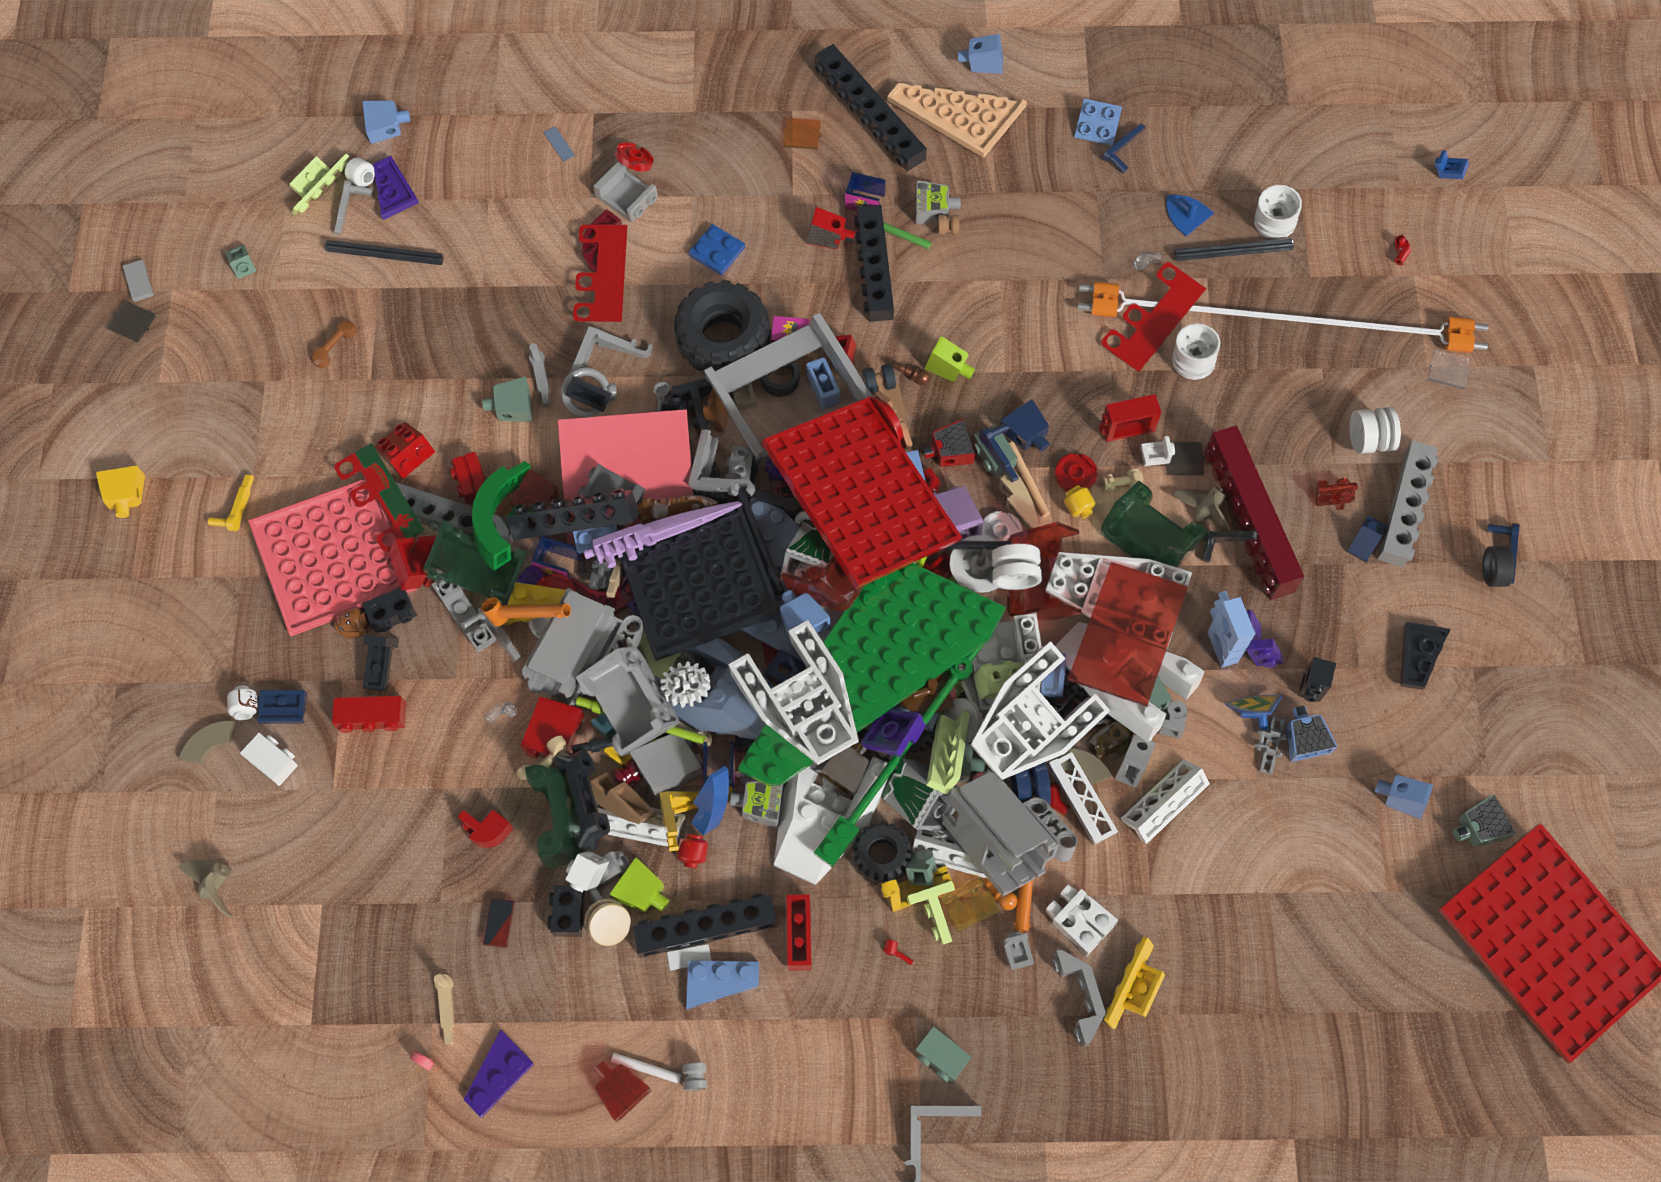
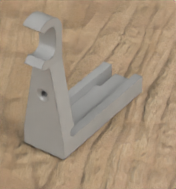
[570,326,652,379]
[688,430,755,496]
[904,1105,981,1182]

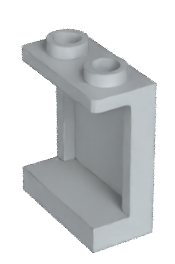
[593,161,658,223]

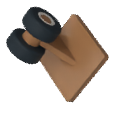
[862,364,907,422]

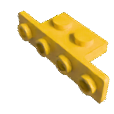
[1104,936,1165,1030]

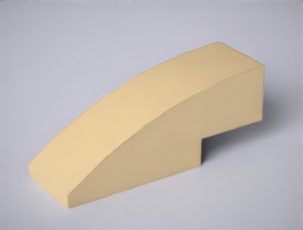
[998,470,1038,539]

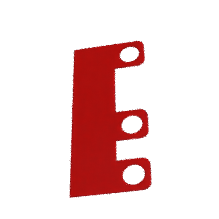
[573,225,628,322]
[1101,262,1206,372]

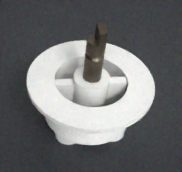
[950,535,998,593]

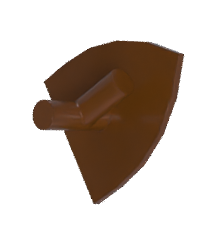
[897,674,955,713]

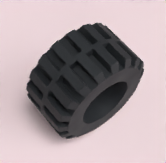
[853,822,911,884]

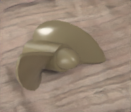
[1174,486,1231,531]
[179,860,233,918]

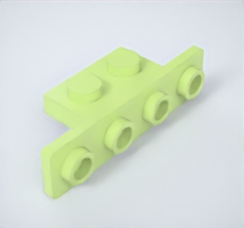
[289,154,349,216]

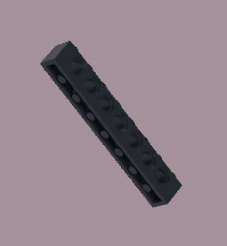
[814,44,927,172]

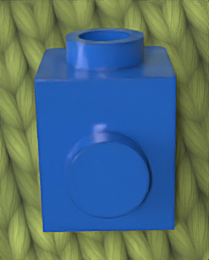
[1435,150,1469,179]

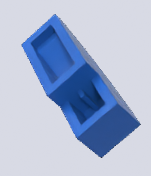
[691,766,729,835]

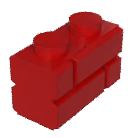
[450,452,486,504]

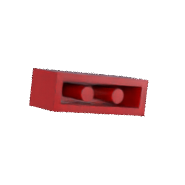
[332,696,406,733]
[786,894,812,971]

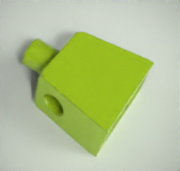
[924,336,976,382]
[610,857,670,914]

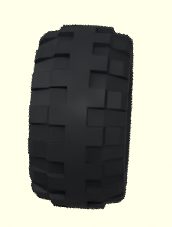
[674,280,770,374]

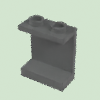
[577,463,646,528]

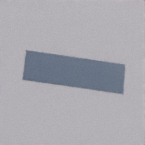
[543,127,575,162]

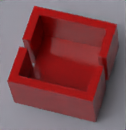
[388,535,450,590]

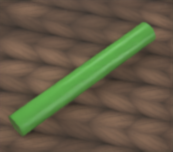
[884,222,932,250]

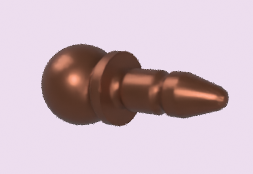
[893,363,931,386]

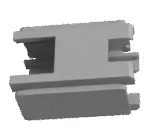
[522,588,644,707]
[942,769,1078,896]

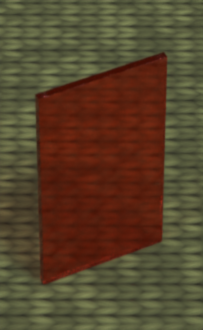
[1068,562,1188,707]

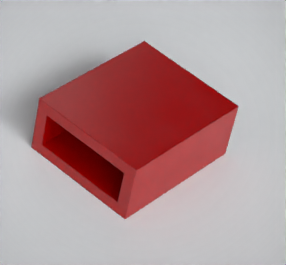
[520,697,584,765]

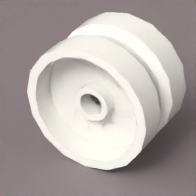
[991,544,1042,590]

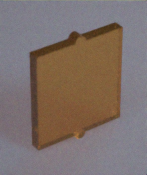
[783,118,821,150]

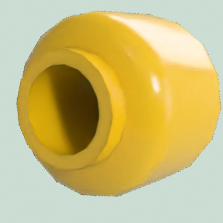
[1064,486,1096,519]

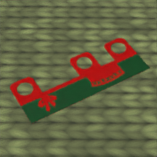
[334,443,424,552]

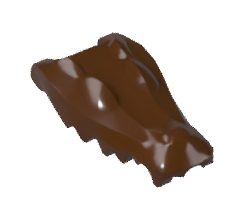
[638,495,719,523]

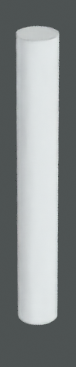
[611,1053,682,1084]

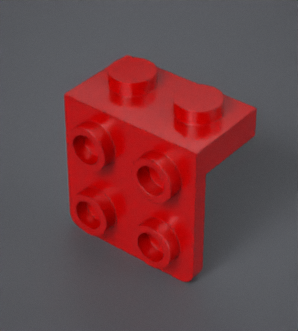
[374,422,435,479]

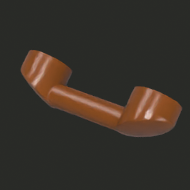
[312,320,357,368]

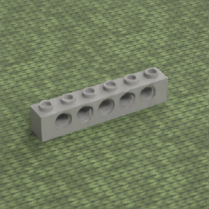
[1377,440,1439,567]

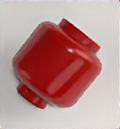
[677,834,708,868]

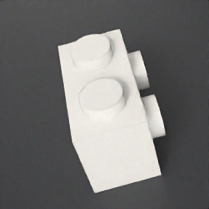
[240,733,298,786]
[565,851,610,892]

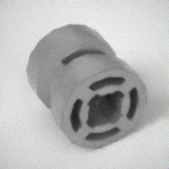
[682,1063,708,1091]

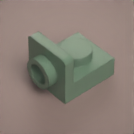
[225,244,256,279]

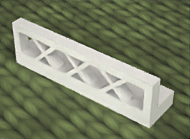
[1048,752,1118,845]
[1121,759,1210,844]
[596,803,685,847]
[911,829,989,878]

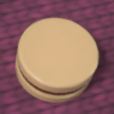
[584,899,631,946]

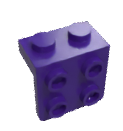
[1245,609,1283,668]

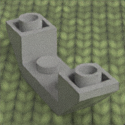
[431,573,497,653]
[1052,950,1106,1047]

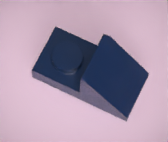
[1347,515,1387,562]

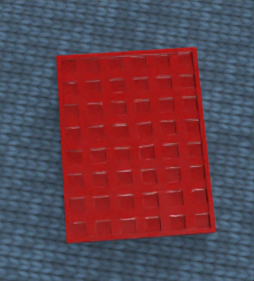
[762,397,962,589]
[1438,823,1661,1063]

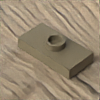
[732,382,756,410]

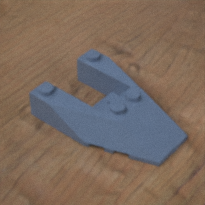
[654,638,775,740]

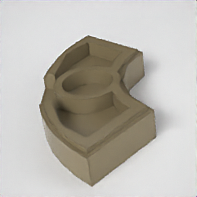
[179,721,235,764]
[1053,748,1112,785]

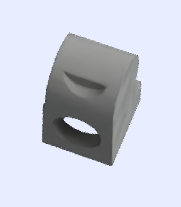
[1158,700,1187,739]

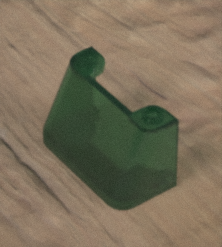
[1101,481,1208,568]
[423,520,527,604]
[525,765,587,869]

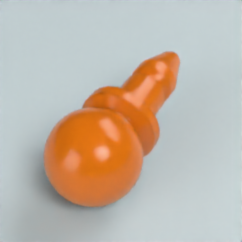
[982,877,1017,910]

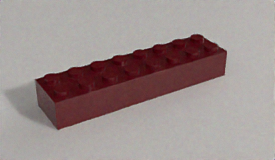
[1204,425,1305,600]

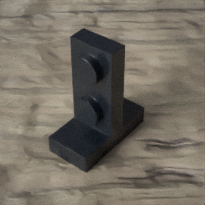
[671,379,713,434]
[363,635,399,691]

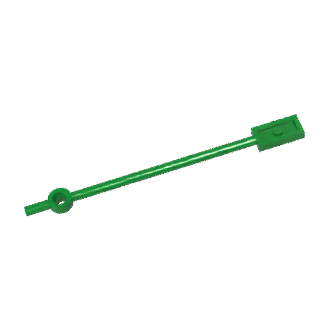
[813,644,984,868]

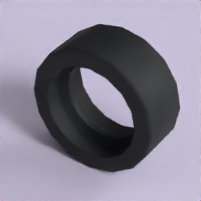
[760,361,800,397]
[1482,546,1514,587]

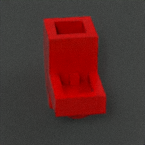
[457,810,514,848]

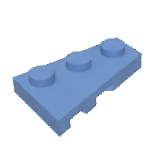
[686,961,759,1010]

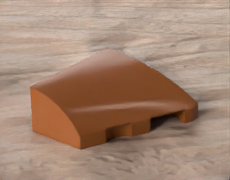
[703,388,733,432]

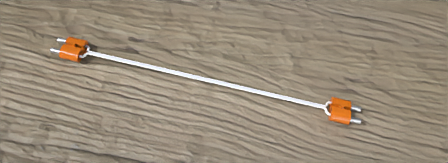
[1077,281,1488,353]

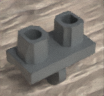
[589,555,618,590]

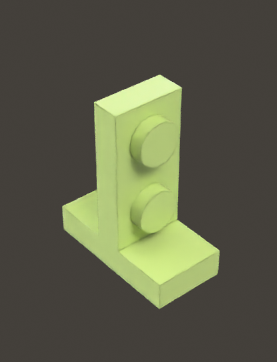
[905,881,955,944]

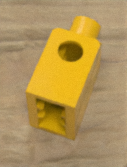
[96,465,145,518]

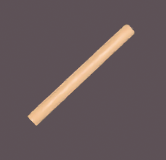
[1009,442,1050,517]

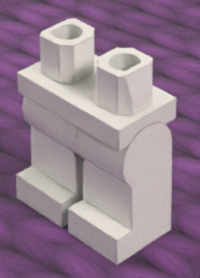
[1046,885,1118,957]

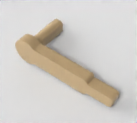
[606,556,624,598]
[434,974,455,1045]

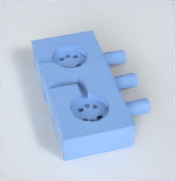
[1207,591,1255,668]

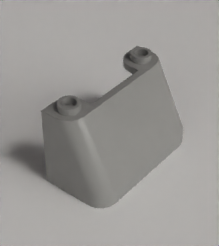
[576,647,679,756]

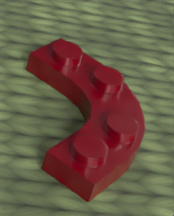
[582,209,622,273]
[570,576,634,614]

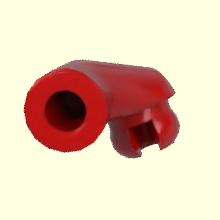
[1394,235,1411,266]
[923,468,941,493]
[1050,783,1070,816]

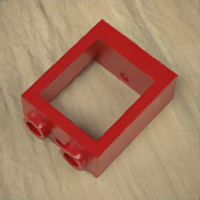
[1099,394,1162,442]

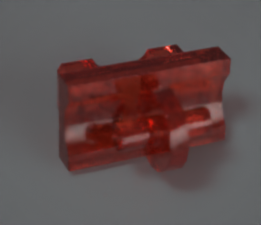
[1315,478,1358,511]

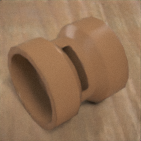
[938,214,959,235]

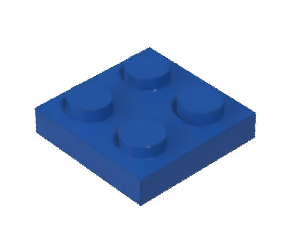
[689,224,745,276]

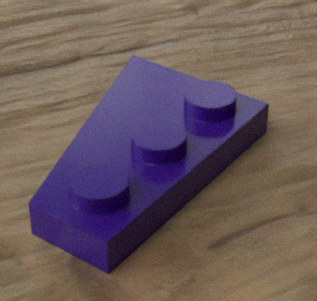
[373,156,419,220]
[464,1030,534,1118]

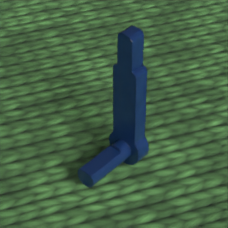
[1102,123,1146,173]
[979,423,1019,483]
[1487,523,1520,584]

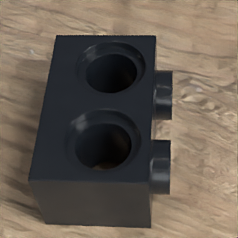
[362,588,418,633]
[1298,657,1336,702]
[547,885,585,937]

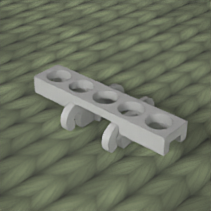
[1254,716,1287,775]

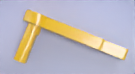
[208,474,254,531]

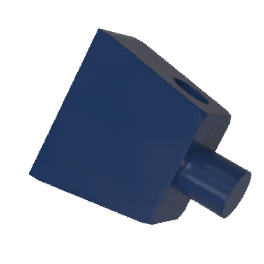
[1000,399,1050,452]

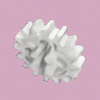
[660,662,710,708]

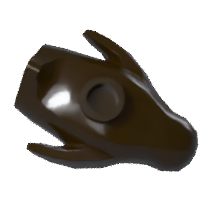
[1086,719,1135,762]

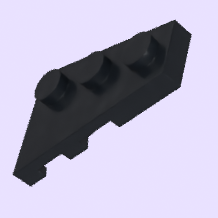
[1400,622,1451,690]

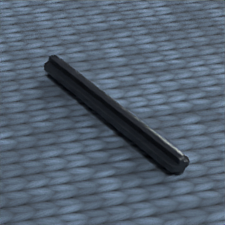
[1174,238,1294,261]
[325,240,444,265]

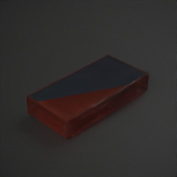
[483,898,515,948]

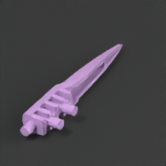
[583,502,742,568]

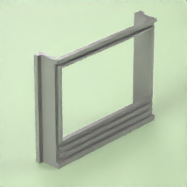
[704,313,872,462]

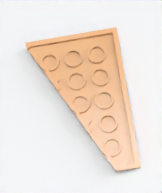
[887,83,1027,158]

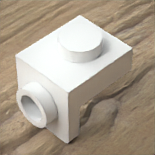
[1140,436,1175,467]

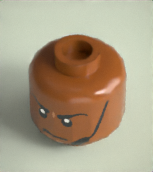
[335,607,370,639]

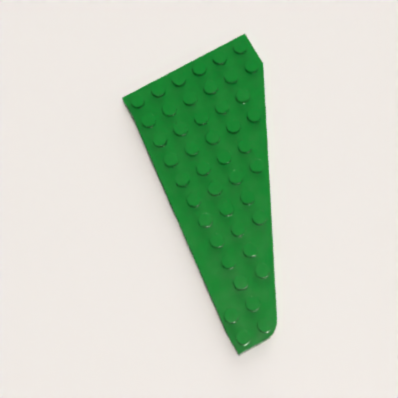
[738,563,1006,786]

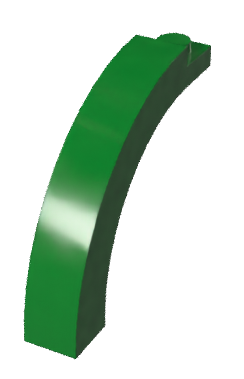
[472,461,531,570]

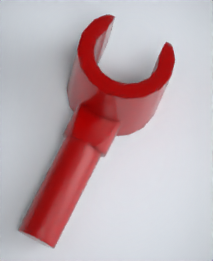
[883,939,914,965]

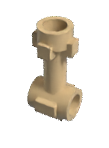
[1102,469,1144,491]

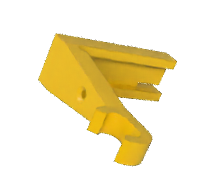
[659,786,732,851]
[881,866,955,912]

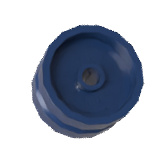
[1010,762,1051,806]

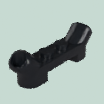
[554,750,610,851]

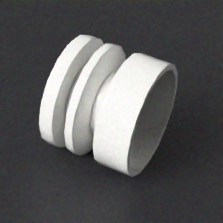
[1254,185,1302,239]
[1172,323,1220,380]
[1350,406,1401,454]

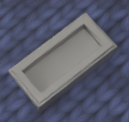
[123,259,154,302]

